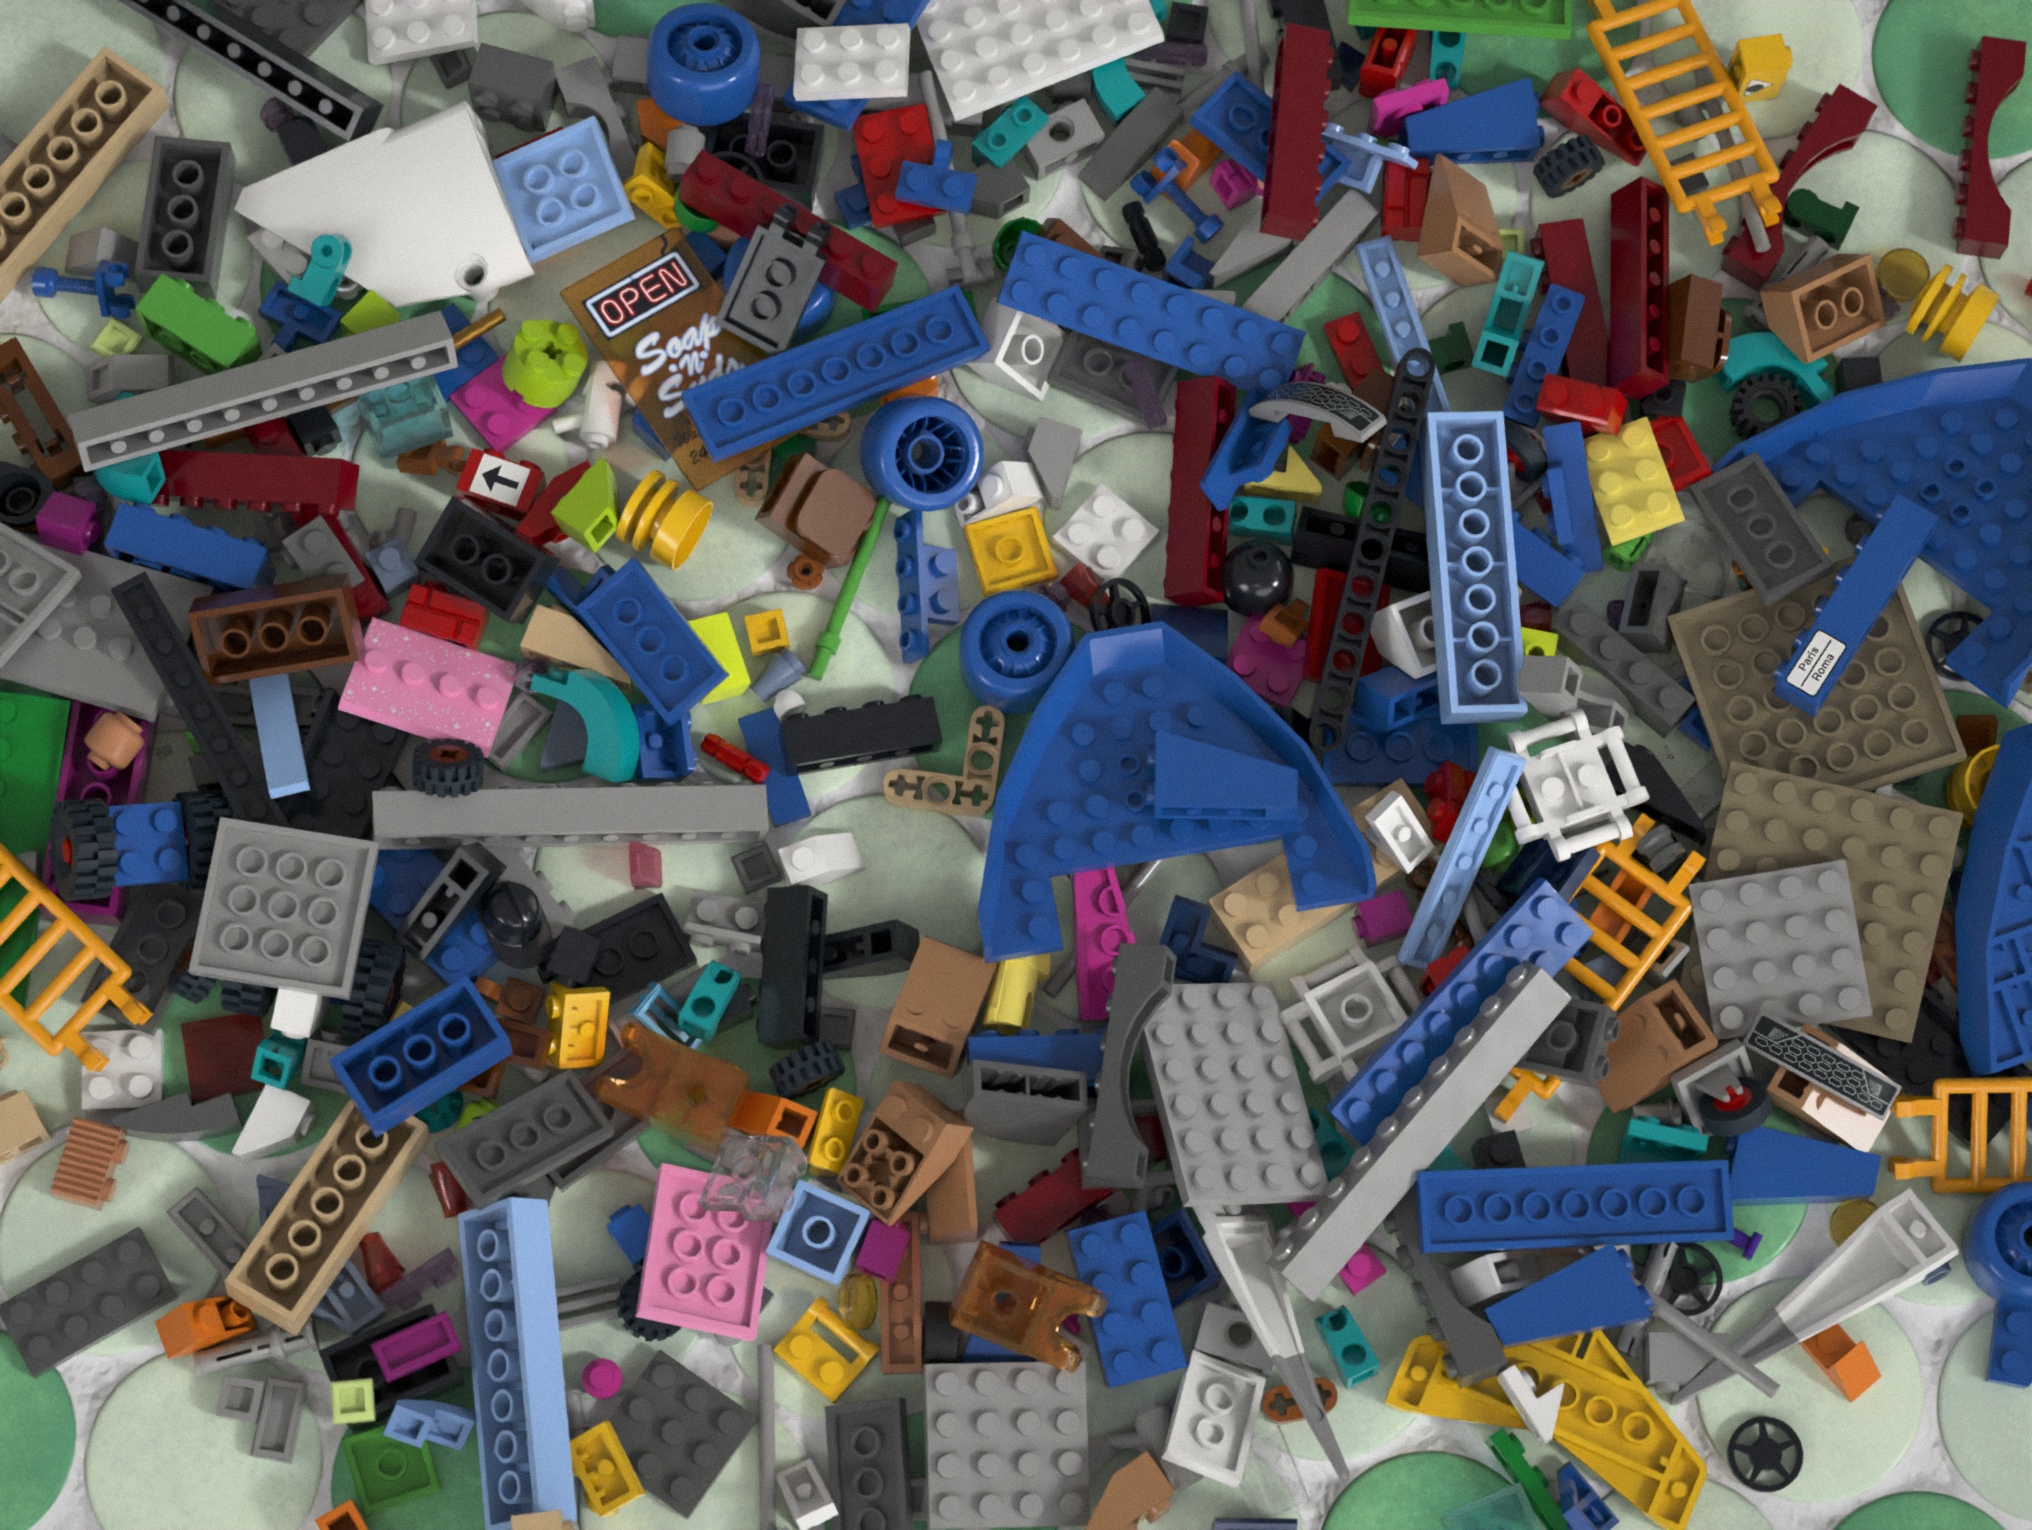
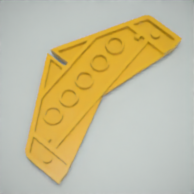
[1383,1330,1707,1530]

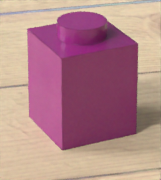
[36,491,101,556]
[1351,889,1413,949]
[856,1219,910,1285]

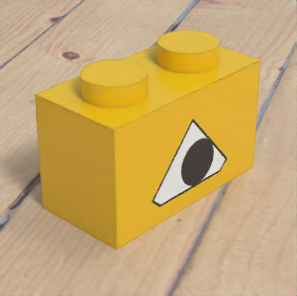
[1726,33,1793,103]

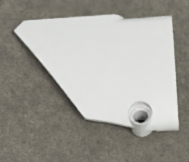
[234,100,537,308]

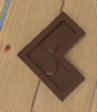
[456,1017,554,1100]

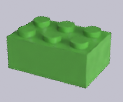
[135,273,263,375]

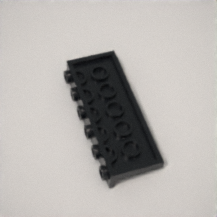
[277,687,410,840]
[1825,984,2032,1149]

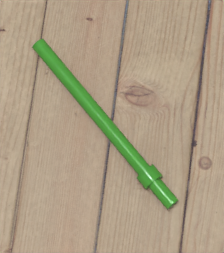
[807,495,891,681]

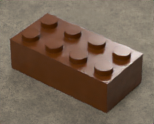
[188,573,365,685]

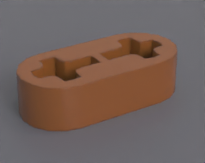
[1261,1378,1338,1425]

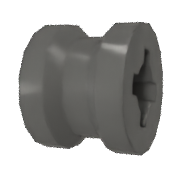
[1635,824,1685,873]

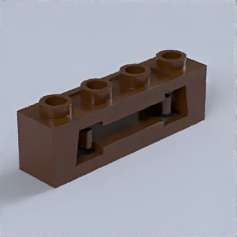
[0,337,93,492]

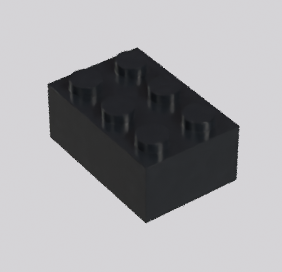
[705,113,825,212]
[414,496,562,624]
[318,1303,466,1432]

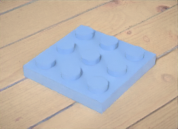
[492,115,635,264]

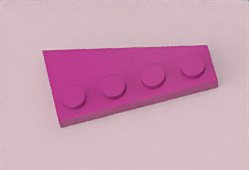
[1071,867,1136,1021]

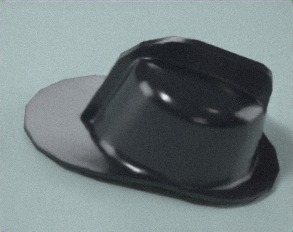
[0,461,54,528]
[477,880,553,970]

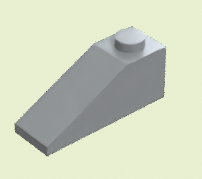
[1207,204,1311,290]

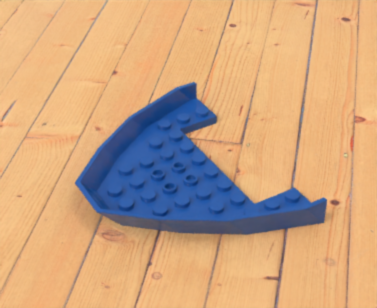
[1711,358,2032,709]
[977,621,1377,964]
[1955,723,2032,1077]

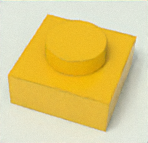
[744,608,790,657]

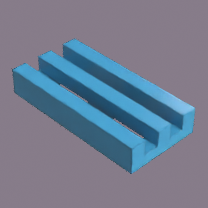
[627,981,703,1063]

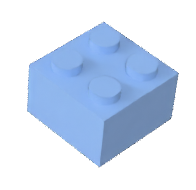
[765,1179,878,1290]

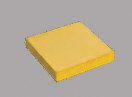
[963,506,1058,599]

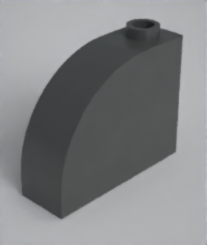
[718,0,846,39]
[963,1059,1088,1147]

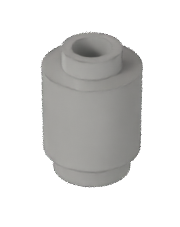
[664,125,705,183]

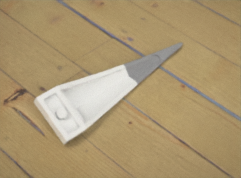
[1672,1188,1958,1405]
[1192,1204,1349,1482]

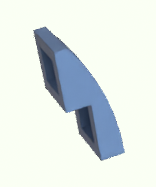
[383,1399,476,1451]

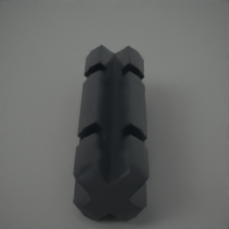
[1122,201,1166,272]

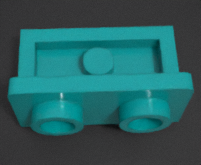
[971,95,1049,169]
[1617,1116,1709,1164]

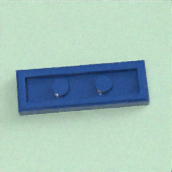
[738,707,811,828]

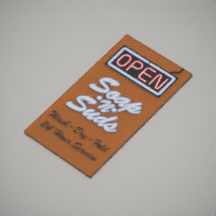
[559,226,813,493]

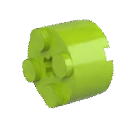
[502,320,588,408]

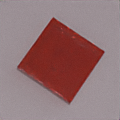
[181,1014,270,1103]

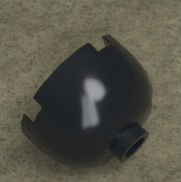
[1221,540,1295,617]

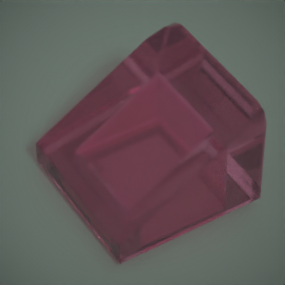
[629,842,663,890]

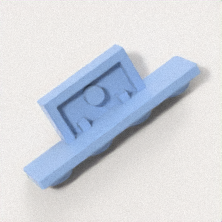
[1321,122,1418,194]

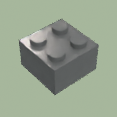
[468,43,559,132]

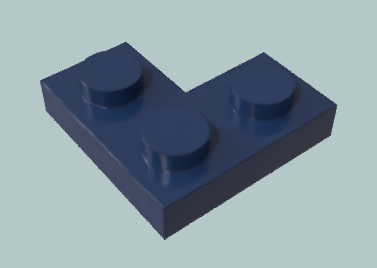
[1159,894,1238,984]

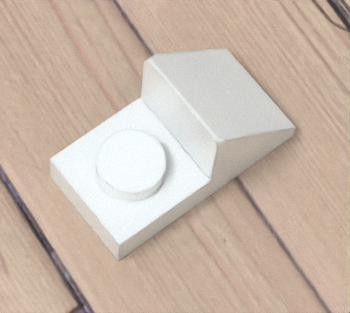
[1365,790,1435,874]
[1496,1364,1564,1447]
[775,1458,838,1530]

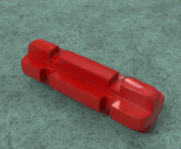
[700,733,770,784]

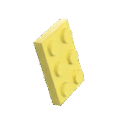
[1583,416,1685,546]

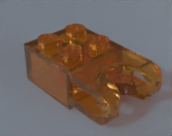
[592,1022,751,1155]
[948,1239,1109,1373]

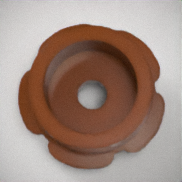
[787,554,824,591]

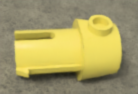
[982,949,1051,1036]

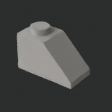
[1022,417,1083,511]
[1643,1332,1729,1393]

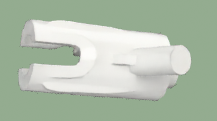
[552,361,627,450]

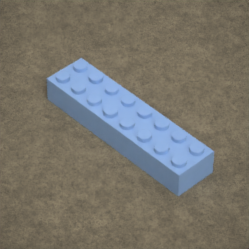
[1419,411,1528,724]
[458,1197,577,1530]

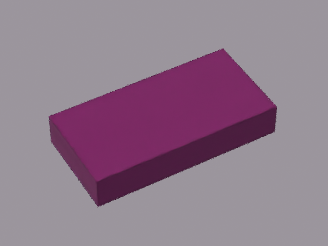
[371,1310,463,1383]

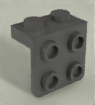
[279,514,365,588]

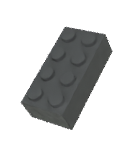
[134,136,236,299]

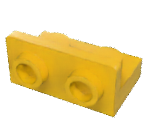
[622,142,682,232]
[545,982,610,1069]
[807,1088,865,1177]
[570,1421,646,1517]

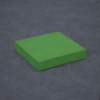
[341,1423,443,1517]

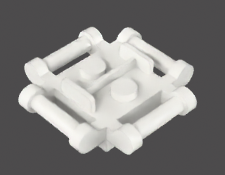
[1507,708,1650,862]
[1278,945,1423,1084]

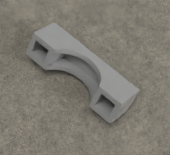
[555,56,639,206]
[1517,655,1629,749]

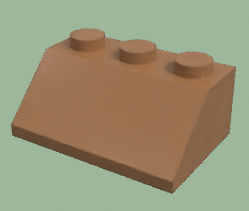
[1760,254,1887,364]
[919,1109,978,1245]

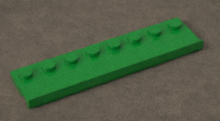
[0,691,72,1010]

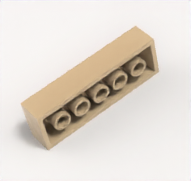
[1207,778,1444,975]
[225,1099,429,1336]

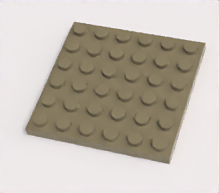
[1667,555,1967,792]
[1679,761,1963,1043]

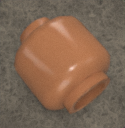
[85,710,144,771]

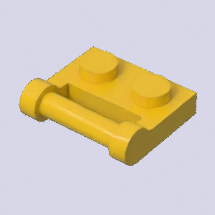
[773,1296,881,1404]

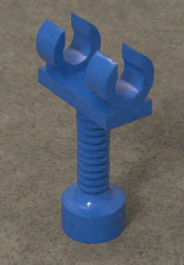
[1130,145,1225,245]
[32,260,136,319]

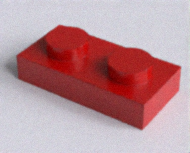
[1323,311,1385,392]

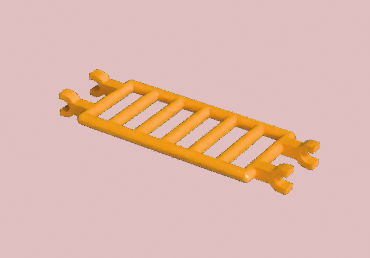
[1586,0,1782,246]
[1494,813,1706,1123]
[0,842,154,1072]
[1888,1077,2032,1194]

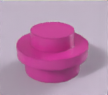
[582,1358,622,1399]

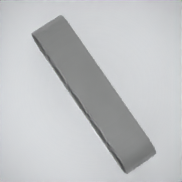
[1241,188,1382,324]

